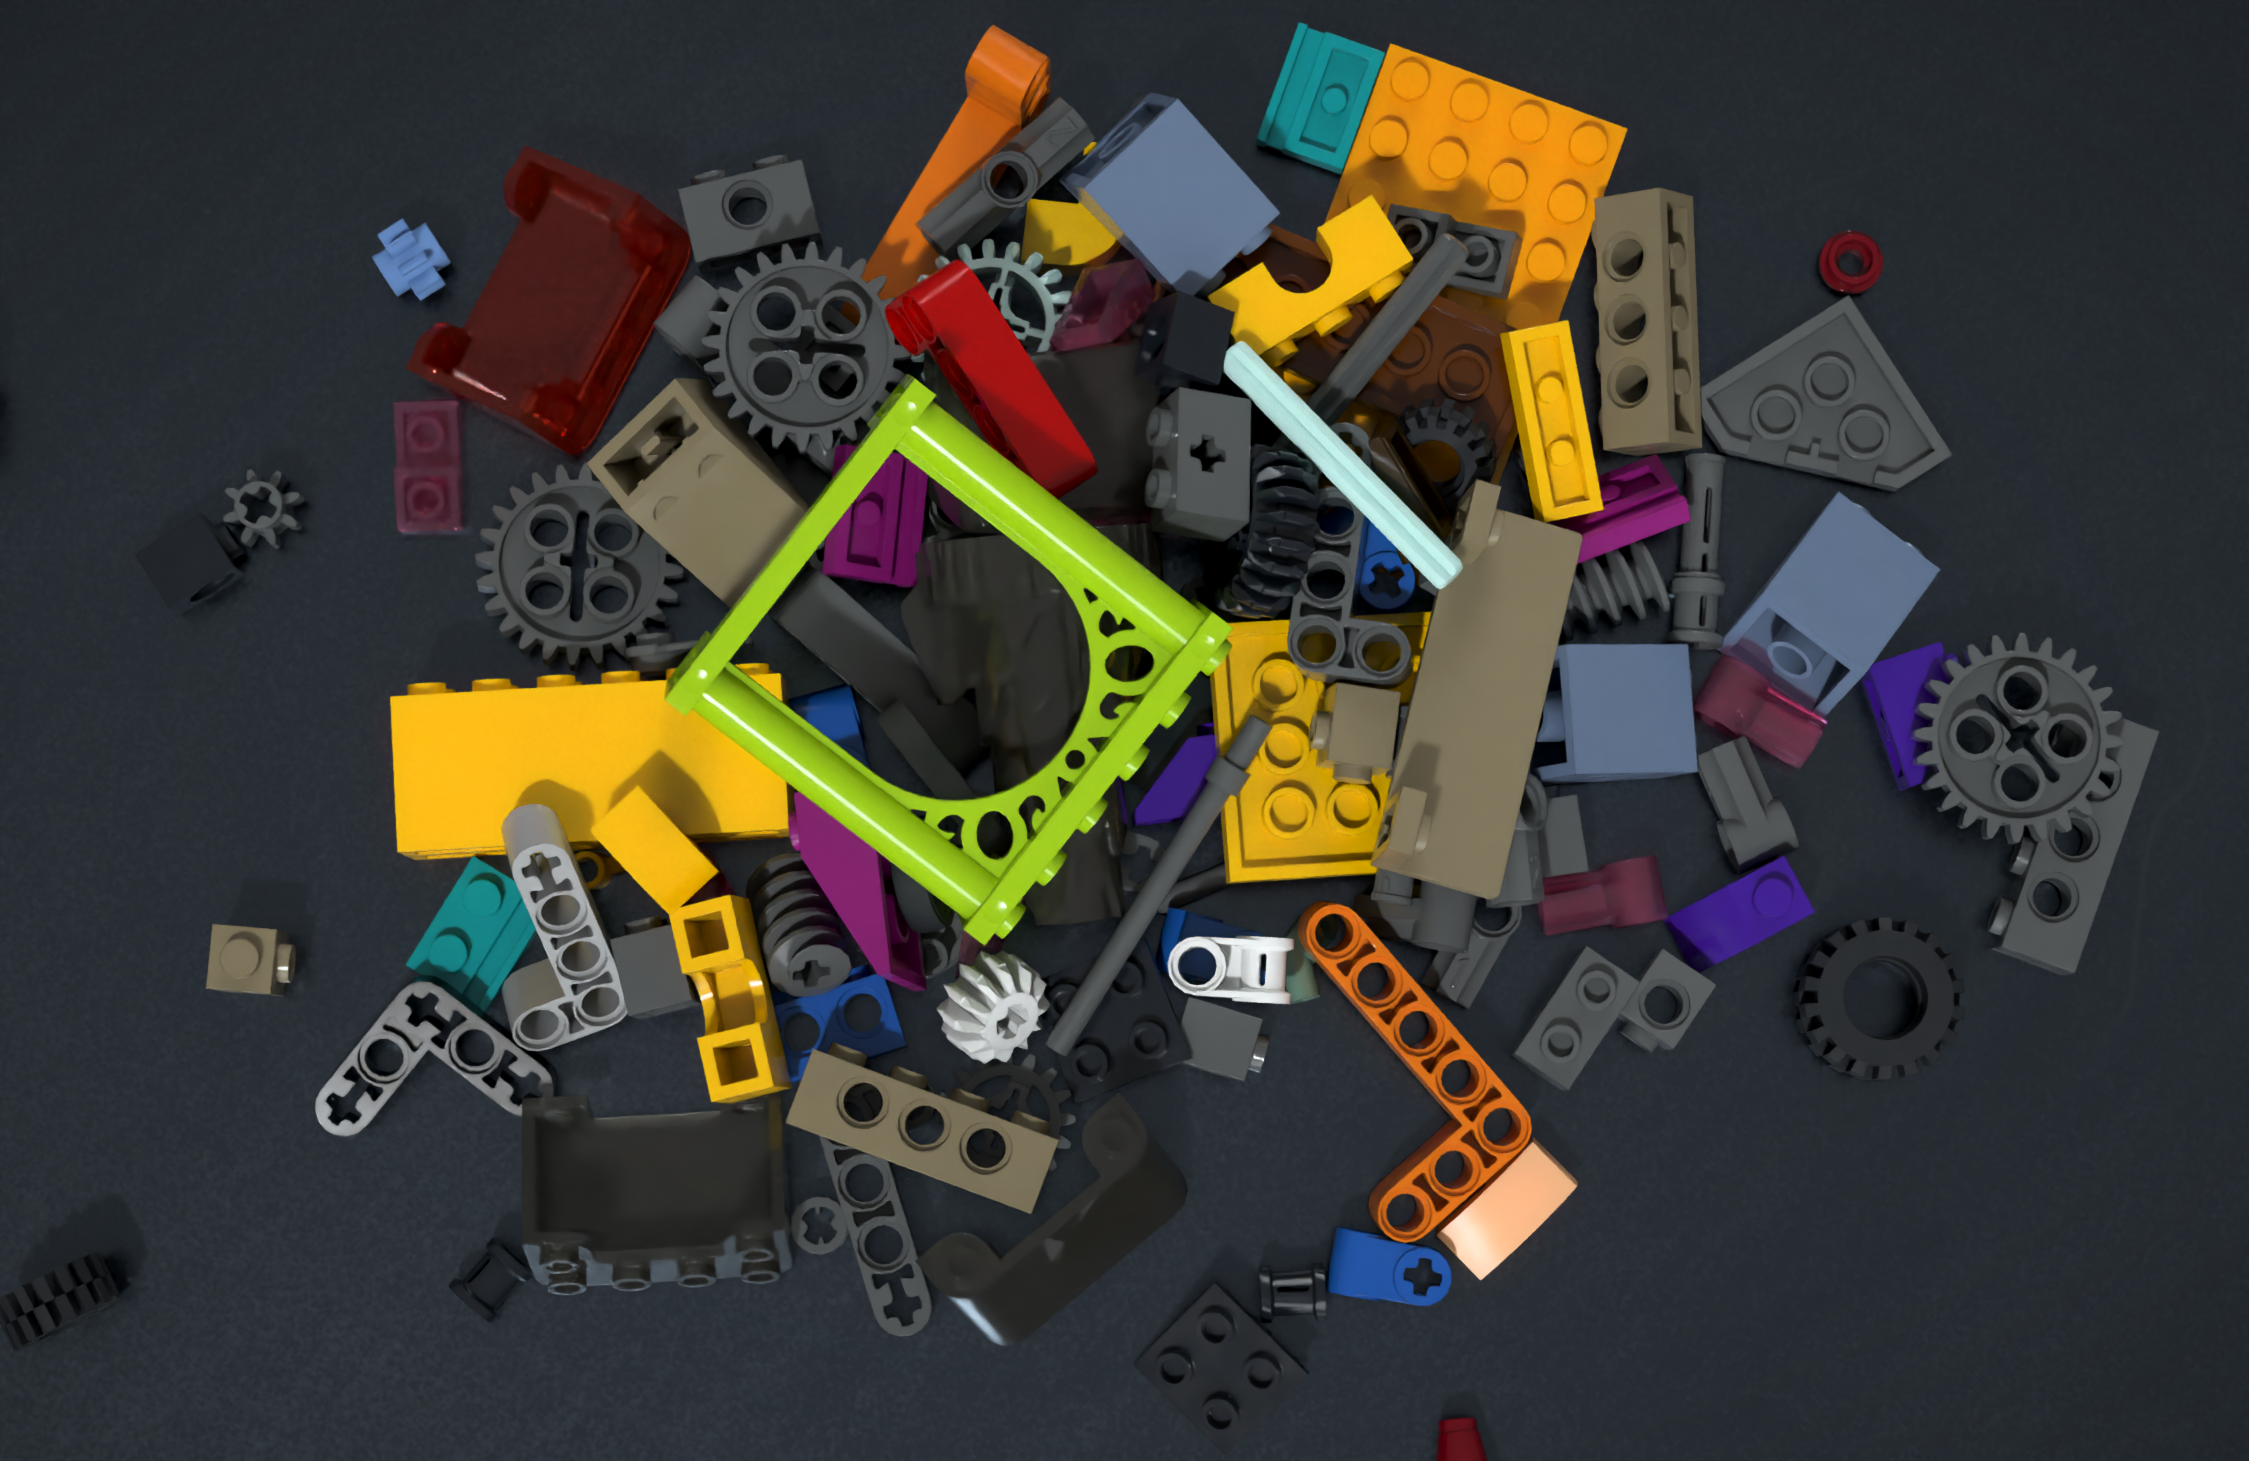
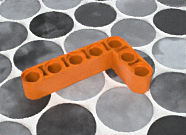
[840,25,1052,345]
[1297,900,1532,1243]

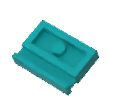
[1256,22,1385,175]
[406,856,537,1014]

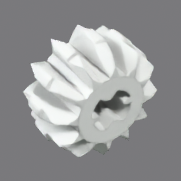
[937,950,1051,1064]

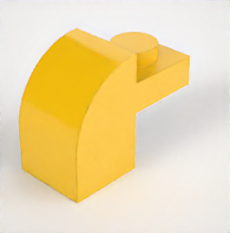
[1021,142,1122,277]
[589,785,719,916]

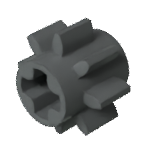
[223,469,305,549]

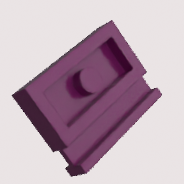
[822,445,928,587]
[1547,454,1691,564]

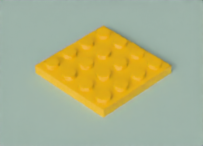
[1210,611,1432,884]

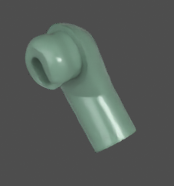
[1283,914,1338,1004]

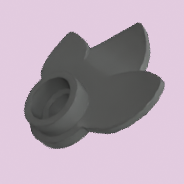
[624,633,754,676]

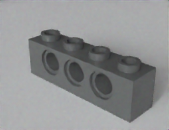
[1987,718,2159,976]

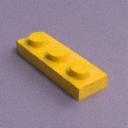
[1500,320,1604,523]

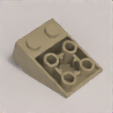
[586,378,810,609]

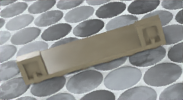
[1370,479,1583,900]

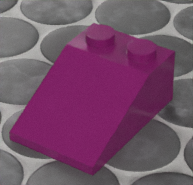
[788,792,927,992]

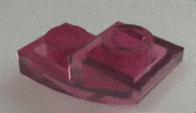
[393,398,463,532]

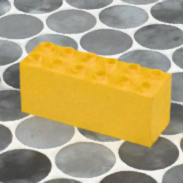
[390,663,796,860]

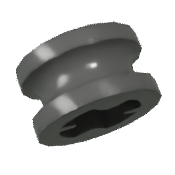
[791,1196,849,1254]

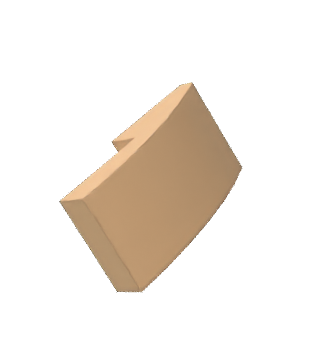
[1436,1137,1578,1280]

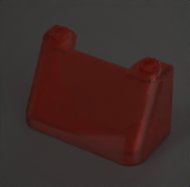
[405,145,691,455]

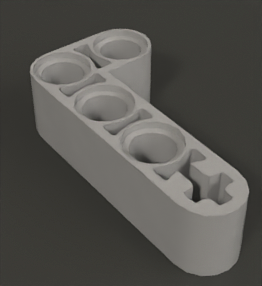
[501,804,628,1051]

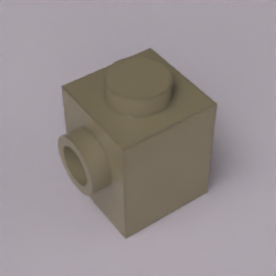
[1308,682,1401,784]
[206,924,296,996]

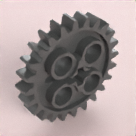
[702,242,912,454]
[475,463,683,671]
[1910,633,2125,844]

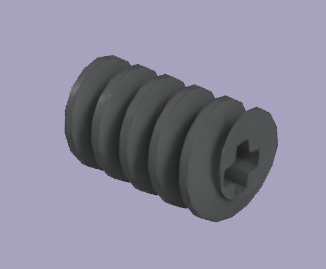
[1561,540,1670,642]
[745,853,852,997]

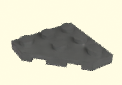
[1700,295,1952,492]

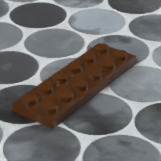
[1145,223,1519,461]

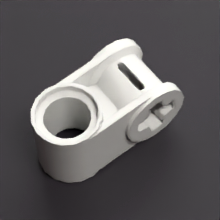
[1168,936,1294,1004]

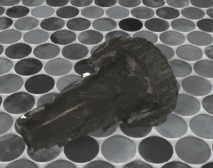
[900,523,1164,925]

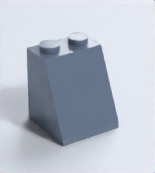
[1059,92,1280,299]
[1717,492,1941,726]
[1530,644,1698,785]

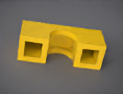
[1207,194,1413,369]
[669,895,792,1103]

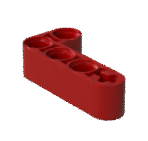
[885,259,1097,500]

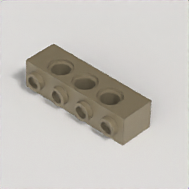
[1591,187,1702,456]
[785,1042,1059,1214]

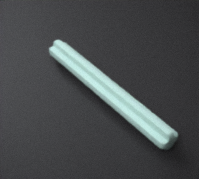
[1222,341,1463,589]

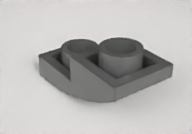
[1387,204,1523,300]

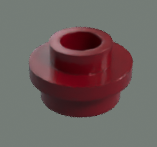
[1819,230,1883,294]

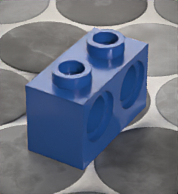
[771,964,909,1084]

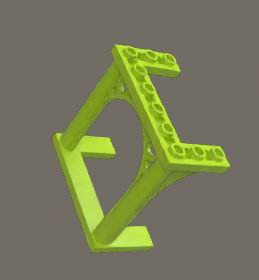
[664,374,1233,946]

